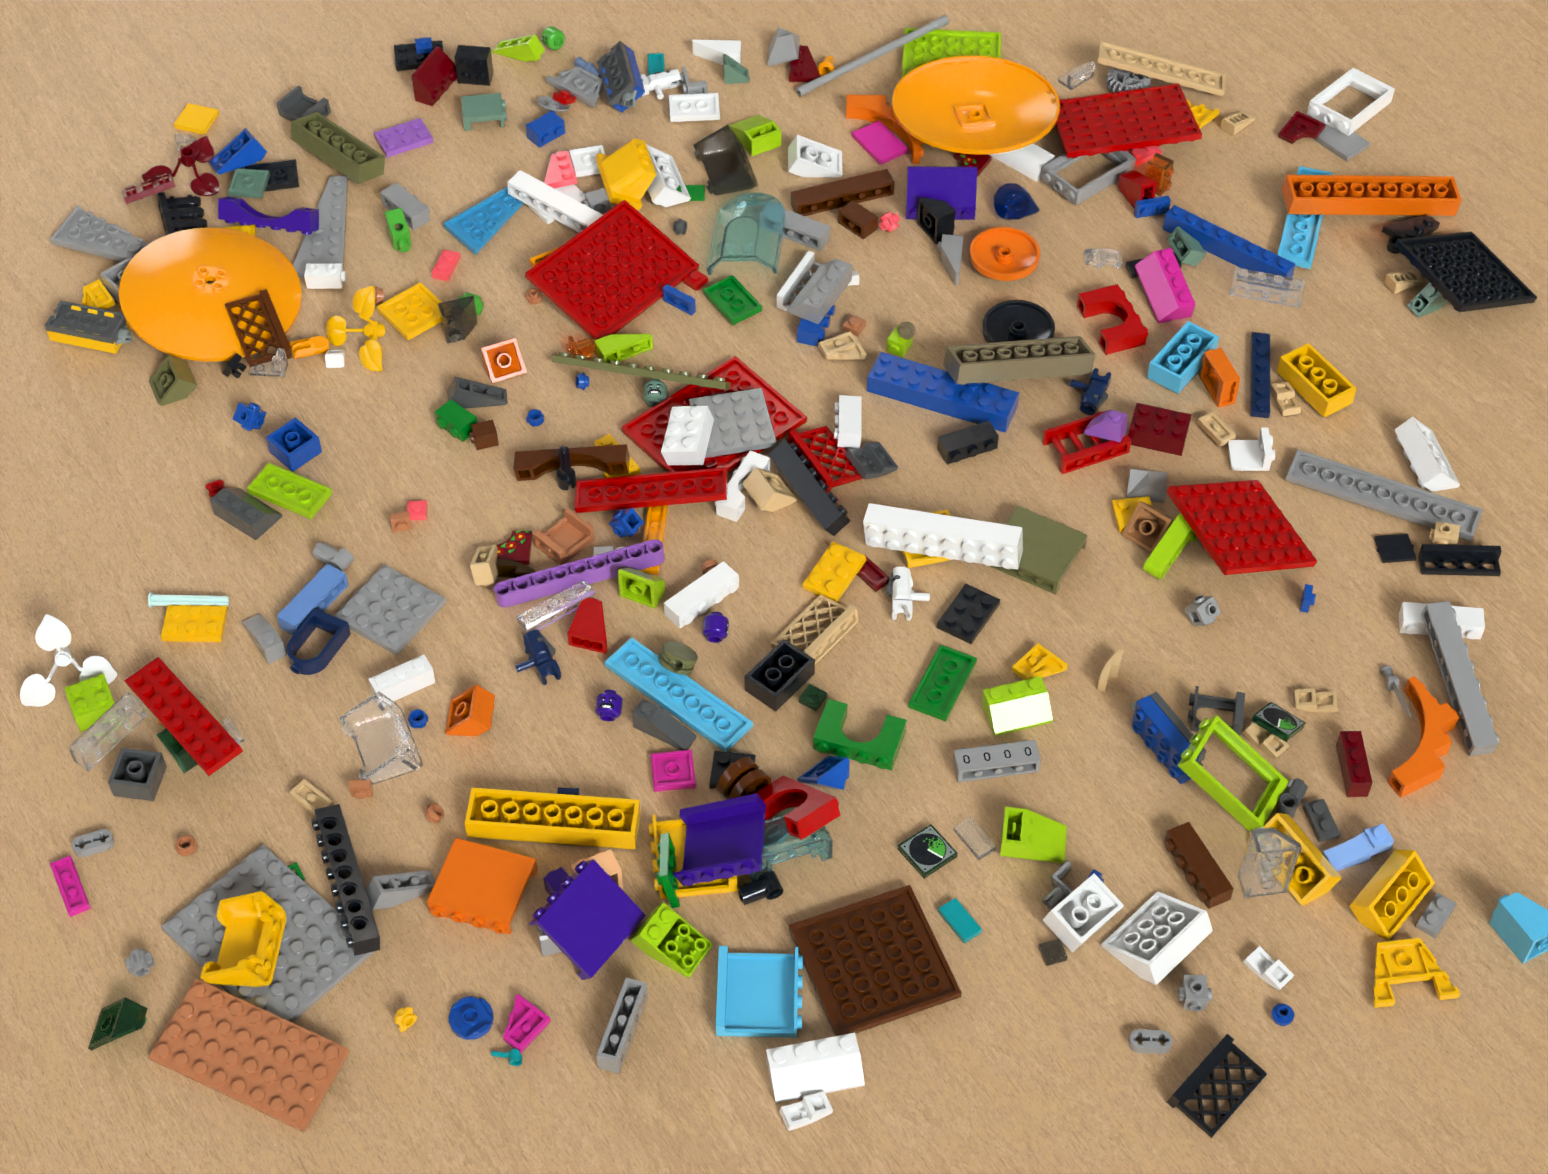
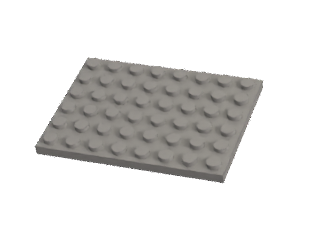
[161,844,375,1023]

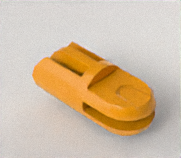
[289,336,329,359]

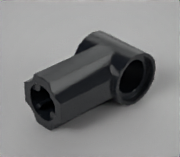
[737,871,784,905]

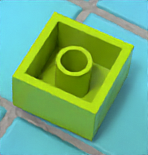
[64,673,120,732]

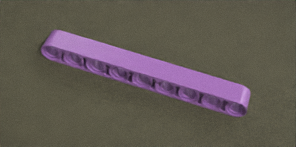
[494,539,665,607]

